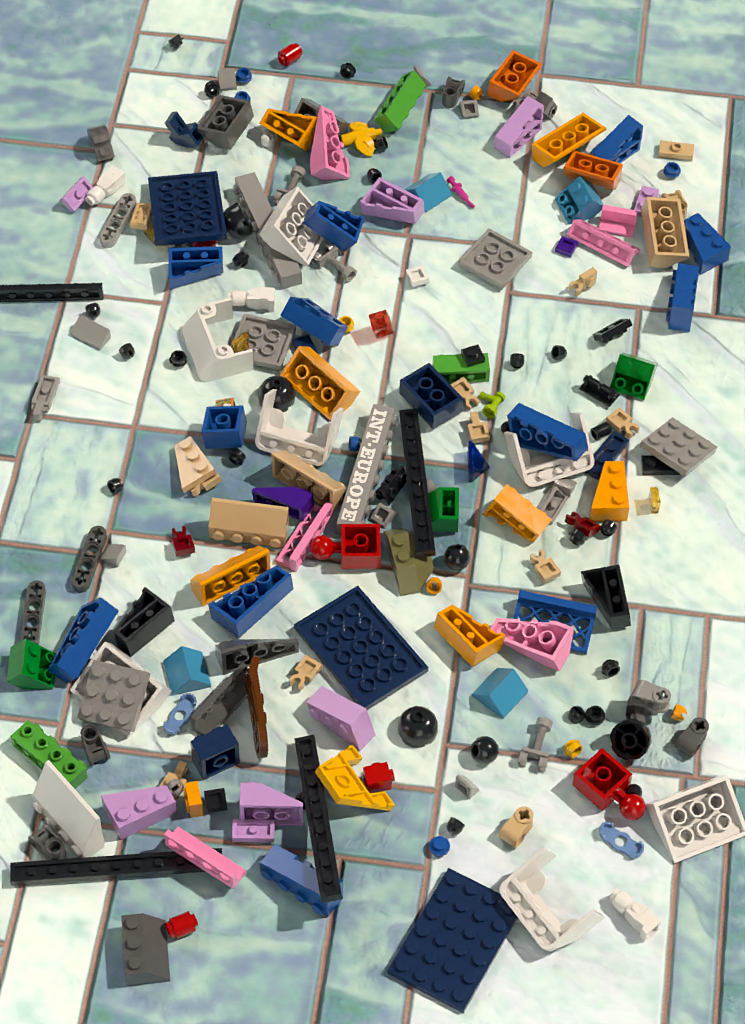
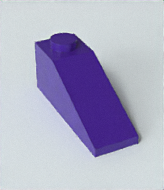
[252,487,314,521]

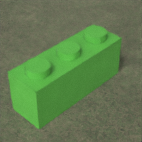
[432,353,490,383]

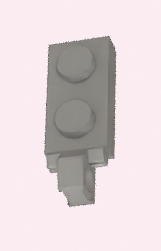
[31,375,60,422]

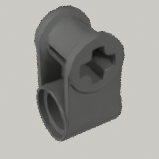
[442,76,465,108]
[536,92,558,119]
[674,717,709,758]
[80,724,111,766]
[28,824,66,860]

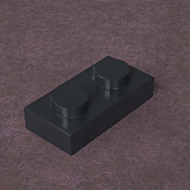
[592,319,632,343]
[641,455,680,475]

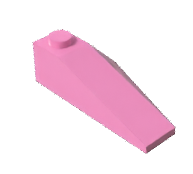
[310,106,350,180]
[490,618,574,672]

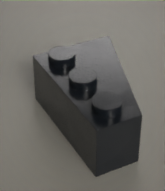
[581,564,631,629]
[113,587,175,657]

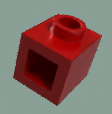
[363,762,395,794]

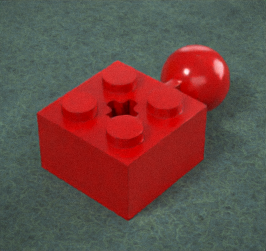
[310,524,381,569]
[572,748,646,821]

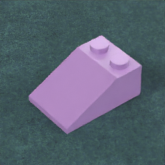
[239,782,303,826]

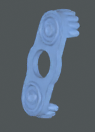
[163,693,197,736]
[599,821,644,858]

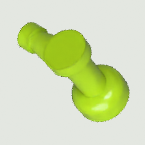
[479,392,506,418]

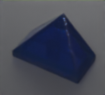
[467,441,490,482]

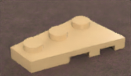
[174,436,217,493]

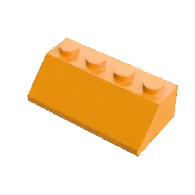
[532,113,606,167]
[279,346,361,420]
[190,546,271,607]

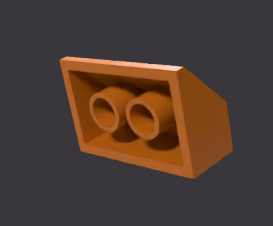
[487,50,542,102]
[564,151,623,190]

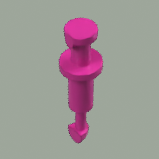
[446,176,476,208]

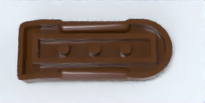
[245,656,268,758]

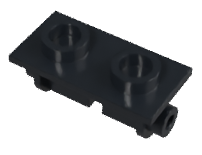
[579,375,620,407]
[376,466,407,506]

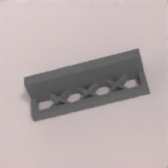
[191,662,248,735]

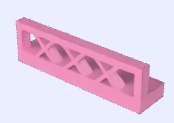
[567,219,641,266]
[276,502,333,572]
[164,827,246,889]

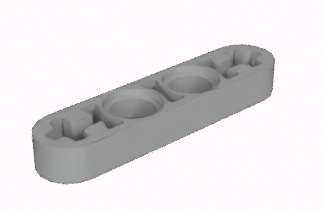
[100,193,136,248]

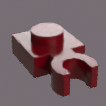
[565,512,601,537]
[172,526,195,557]

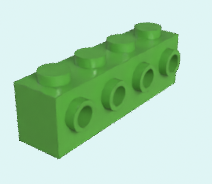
[374,70,426,133]
[11,720,88,789]

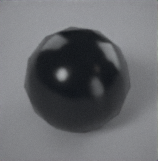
[444,544,471,571]
[471,736,499,765]

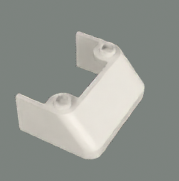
[182,297,254,382]
[255,389,344,466]
[504,411,594,487]
[500,847,605,951]

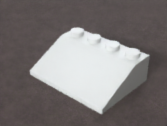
[259,187,324,266]
[70,642,172,737]
[33,760,105,858]
[646,775,745,863]

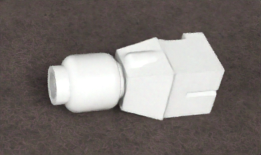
[85,165,126,206]
[227,286,275,312]
[609,888,661,942]

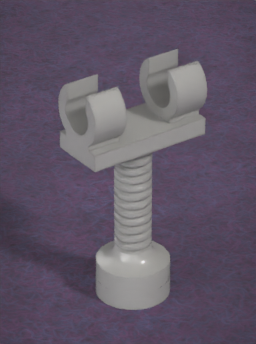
[274,166,306,204]
[311,242,357,282]
[518,717,553,772]

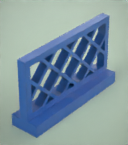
[513,590,597,654]

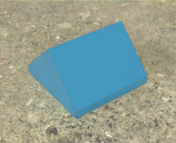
[404,172,452,213]
[163,646,211,696]
[472,668,528,719]

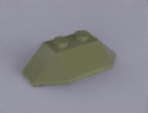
[383,528,434,596]

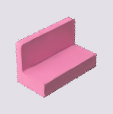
[599,204,638,238]

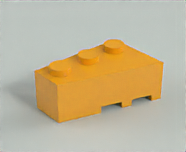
[259,109,317,152]
[590,461,629,522]
[482,484,551,543]
[434,605,506,667]

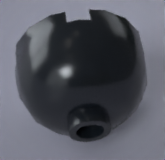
[224,203,253,239]
[258,376,295,412]
[398,706,438,748]
[610,719,652,760]

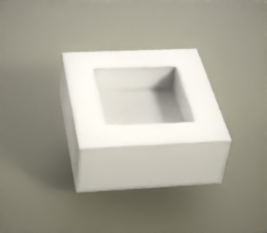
[406,265,429,287]

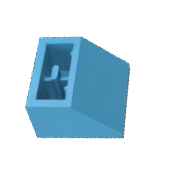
[555,176,603,224]

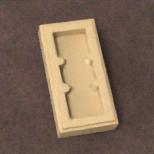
[658,140,694,161]
[129,203,152,230]

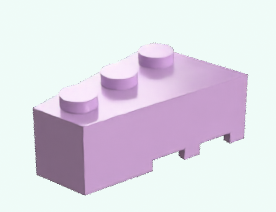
[494,96,544,158]
[360,177,425,224]
[306,686,376,751]
[101,785,177,840]

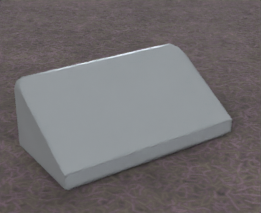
[70,315,111,350]
[536,485,569,525]

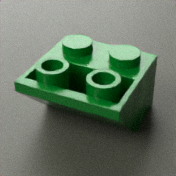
[610,352,658,400]
[428,487,459,532]
[7,639,56,690]

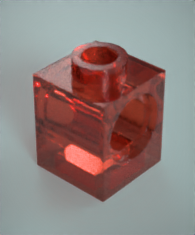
[369,310,394,338]

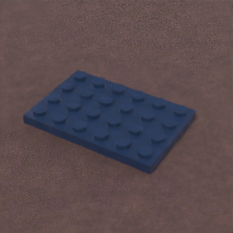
[148,171,227,246]
[294,586,429,710]
[387,868,518,1013]

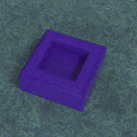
[555,236,578,258]

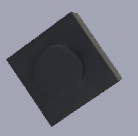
[461,344,485,367]
[204,788,227,813]

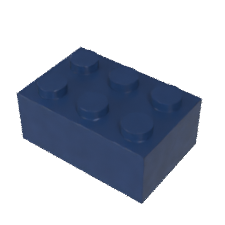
[399,363,463,429]

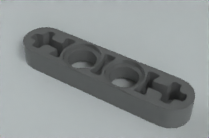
[72,526,107,593]
[20,580,46,645]

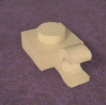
[569,267,598,296]
[467,411,490,444]
[160,760,189,800]

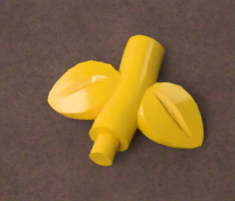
[340,121,382,157]

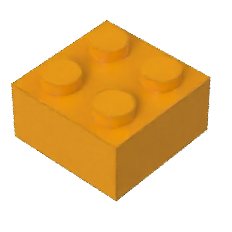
[183,781,203,818]

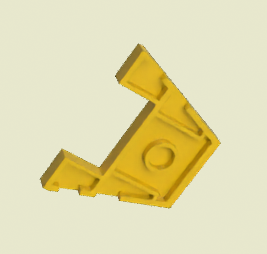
[315,744,395,811]

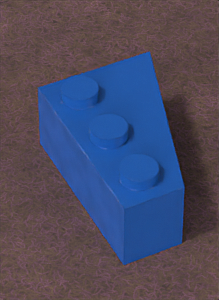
[590,115,643,164]
[303,201,365,252]
[684,213,731,275]
[168,246,223,290]
[280,297,348,346]

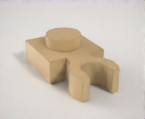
[451,377,479,411]
[606,407,640,439]
[189,472,222,497]
[530,549,561,584]
[289,655,322,691]

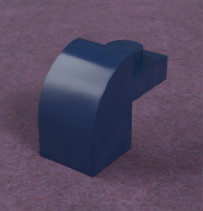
[164,111,204,148]

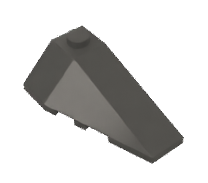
[215,639,299,675]

